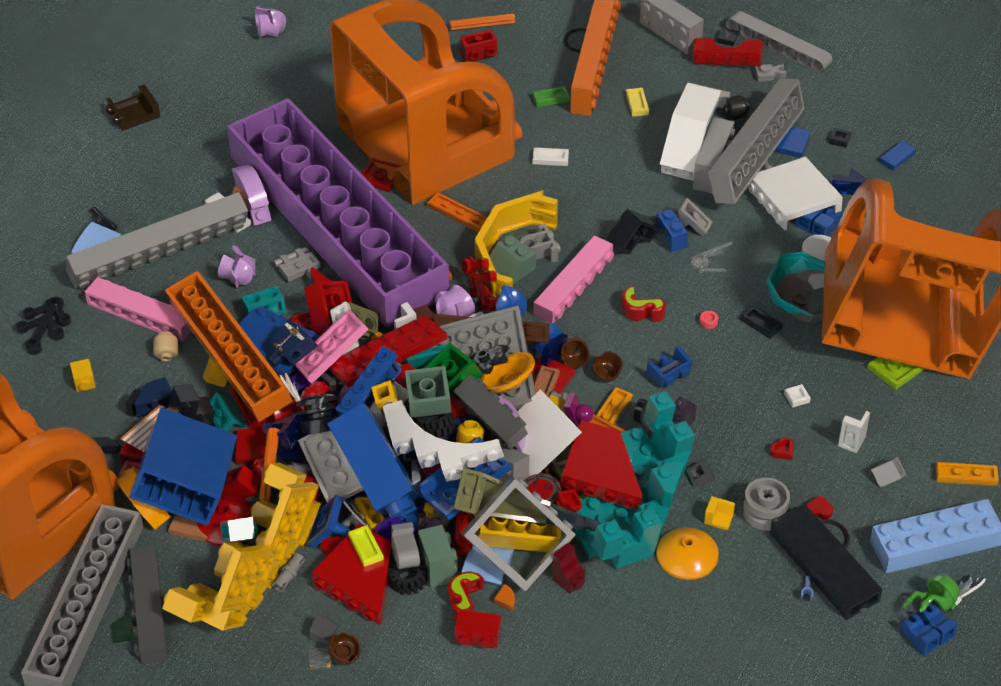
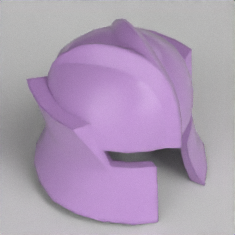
[255,6,286,38]
[218,246,256,288]
[435,285,475,316]

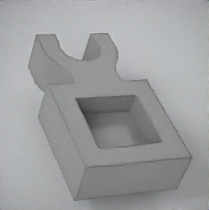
[754,64,786,82]

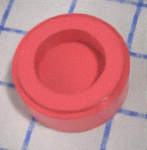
[699,311,719,329]

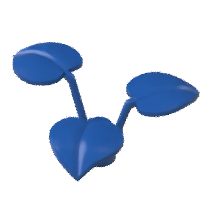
[496,285,565,354]

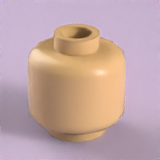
[153,332,178,362]

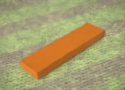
[427,192,488,233]

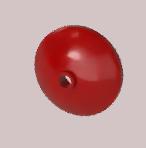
[197,495,253,546]

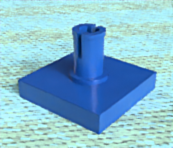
[307,495,349,549]

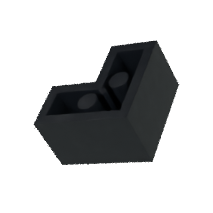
[606,209,660,254]
[168,384,215,426]

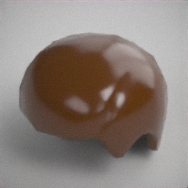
[560,337,590,369]
[592,351,623,382]
[328,632,361,666]

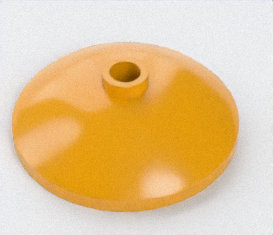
[481,352,535,393]
[656,527,719,580]

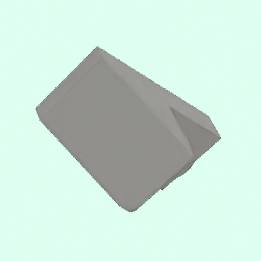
[678,198,713,236]

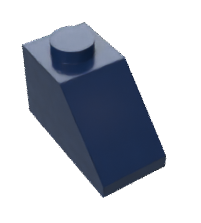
[134,377,172,418]

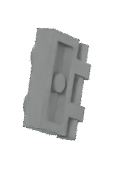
[273,247,321,282]

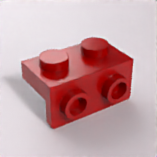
[450,511,474,558]

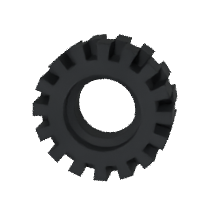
[417,410,455,437]
[389,559,427,595]

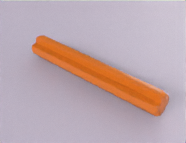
[450,13,515,31]
[259,428,279,503]

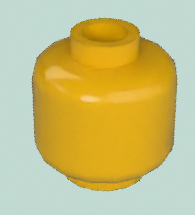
[456,420,484,444]

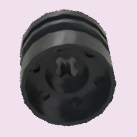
[296,393,340,435]

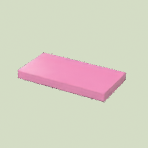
[295,309,368,384]

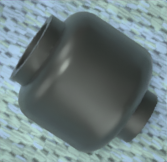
[723,95,750,119]

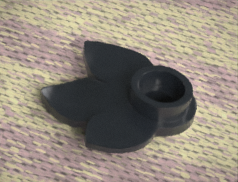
[474,345,510,374]

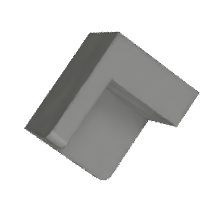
[871,456,906,487]

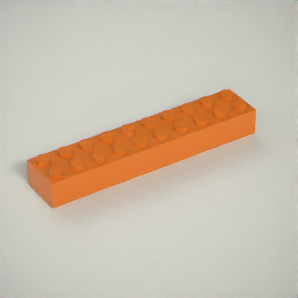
[570,0,621,116]
[165,271,293,422]

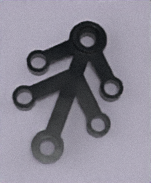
[16,297,71,355]

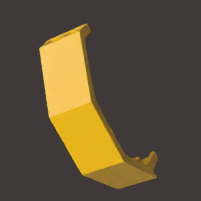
[475,190,558,297]

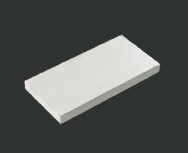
[298,431,364,502]

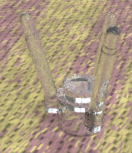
[690,241,733,273]

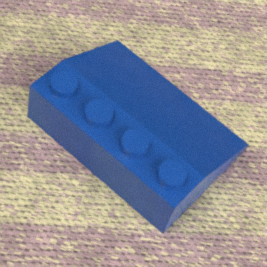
[239,306,320,376]

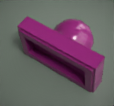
[563,393,594,428]

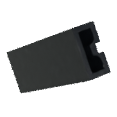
[770,504,882,620]

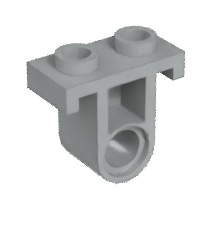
[520,224,561,263]
[391,522,420,569]

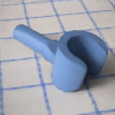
[800,576,814,601]

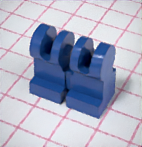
[795,208,843,237]
[899,603,958,656]

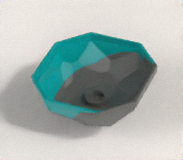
[766,252,825,324]

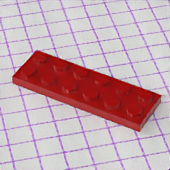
[328,315,447,388]

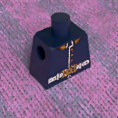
[269,318,318,367]

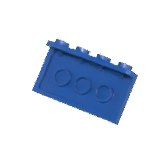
[335,346,402,416]
[418,437,512,520]

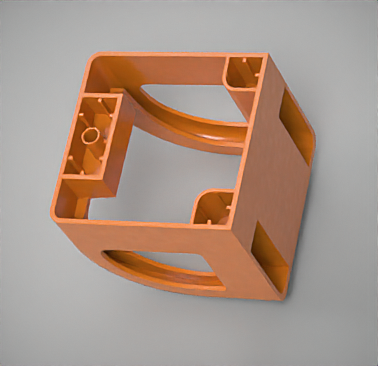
[330,0,522,205]
[822,178,1001,379]
[0,374,120,600]

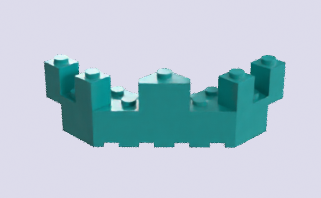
[572,391,695,569]

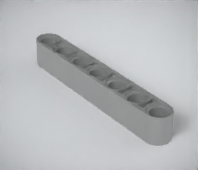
[726,11,833,73]

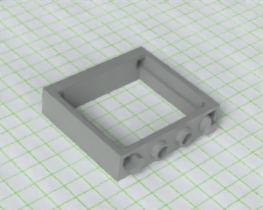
[461,477,576,592]

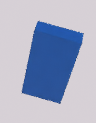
[880,141,916,171]

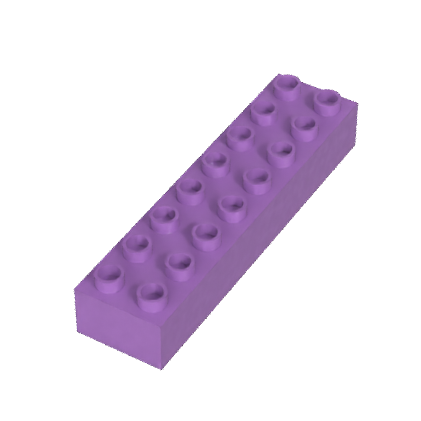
[227,98,449,328]

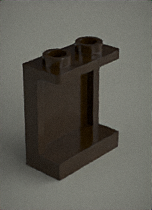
[105,84,160,131]

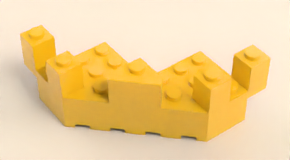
[162,462,321,631]

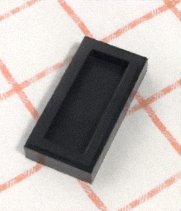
[740,306,782,339]

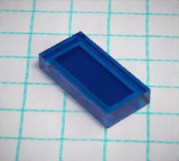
[541,333,568,366]

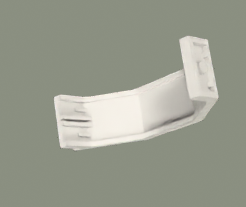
[660,83,730,181]

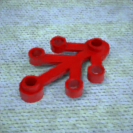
[461,256,498,312]

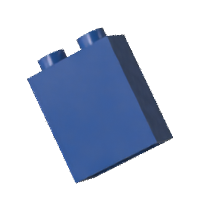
[327,403,421,520]
[129,408,237,526]

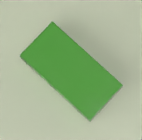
[532,86,570,108]

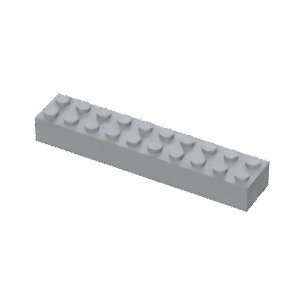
[708,78,805,204]
[66,192,248,289]
[21,504,143,686]

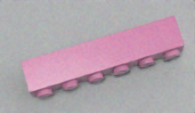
[533,235,614,323]
[85,277,191,342]

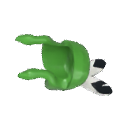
[903,573,986,613]

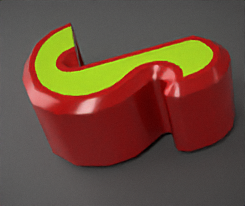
[622,286,666,322]
[448,571,484,621]

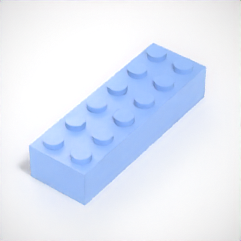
[870,499,1001,573]

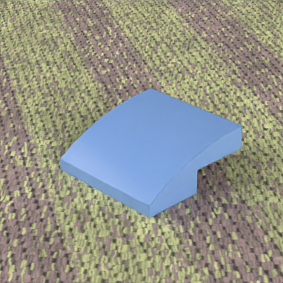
[71,222,122,254]
[461,545,514,587]

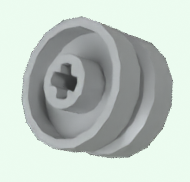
[743,477,790,531]

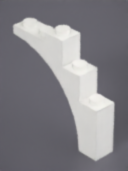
[383,400,504,482]

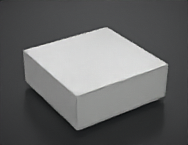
[784,384,811,408]

